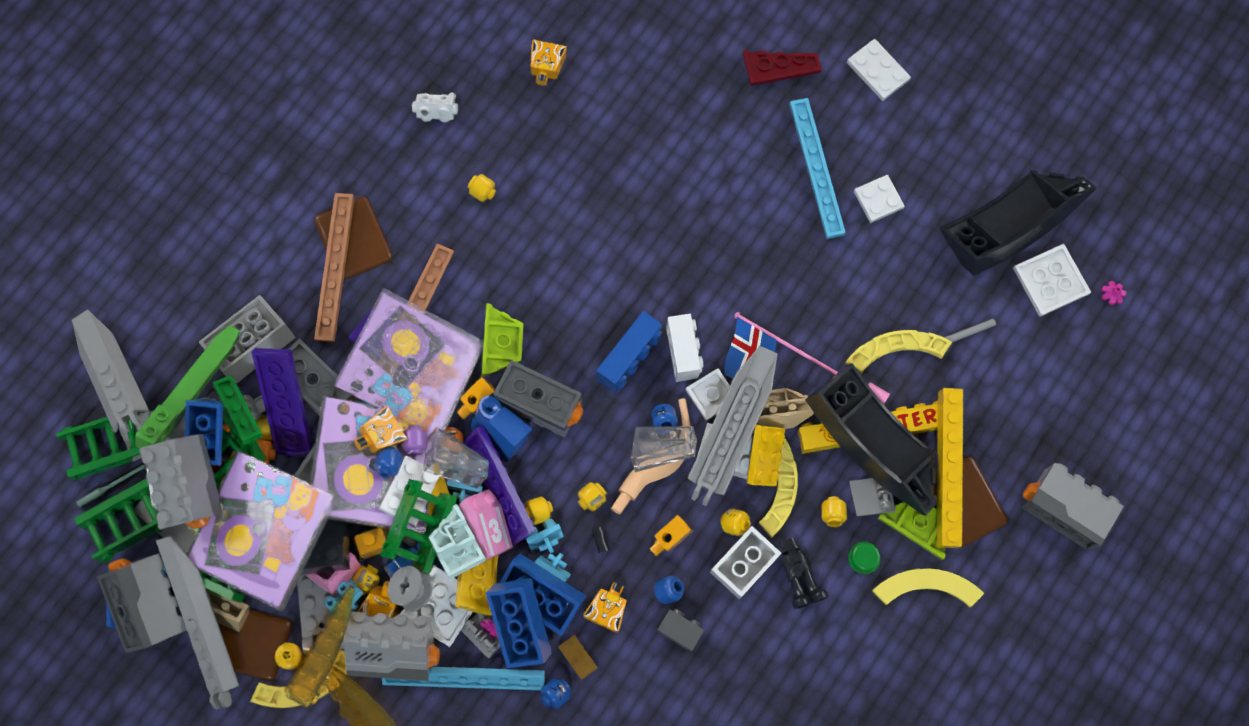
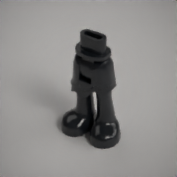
[780,538,829,610]

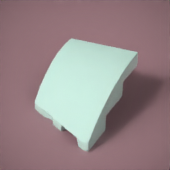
[429,504,486,579]

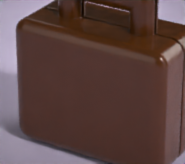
[314,197,393,280]
[934,456,1008,548]
[218,609,292,681]

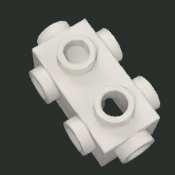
[412,92,458,122]

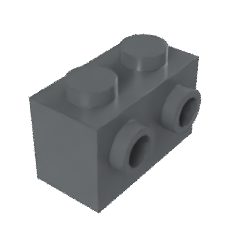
[657,609,704,652]

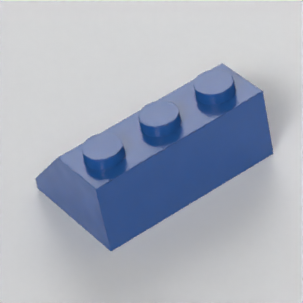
[184,399,223,465]

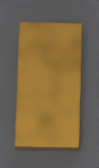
[558,635,597,680]

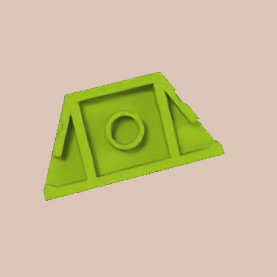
[481,303,523,376]
[877,502,945,560]

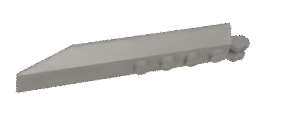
[72,310,149,433]
[688,346,777,506]
[156,536,239,709]

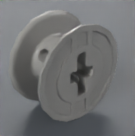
[388,566,433,611]

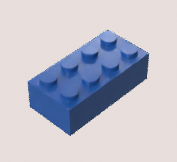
[596,311,662,393]
[500,554,587,636]
[486,578,552,668]

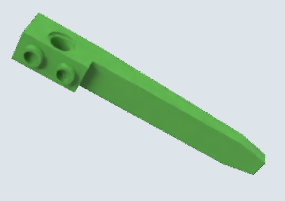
[135,325,240,448]

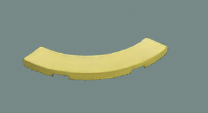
[845,330,952,374]
[759,439,798,538]
[872,569,984,608]
[250,649,347,708]

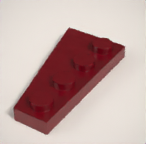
[742,50,822,86]

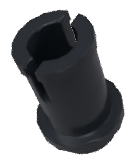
[591,527,610,553]

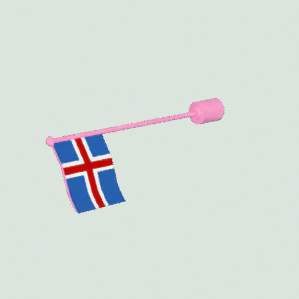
[724,312,890,404]

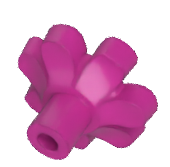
[1101,281,1126,305]
[480,618,498,639]

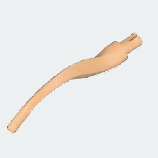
[611,398,691,515]

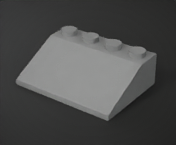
[199,295,296,384]

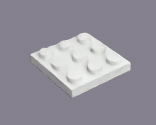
[1013,244,1091,317]
[400,565,472,647]

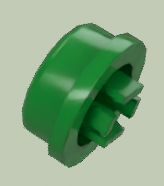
[848,542,881,574]

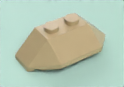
[753,388,814,432]

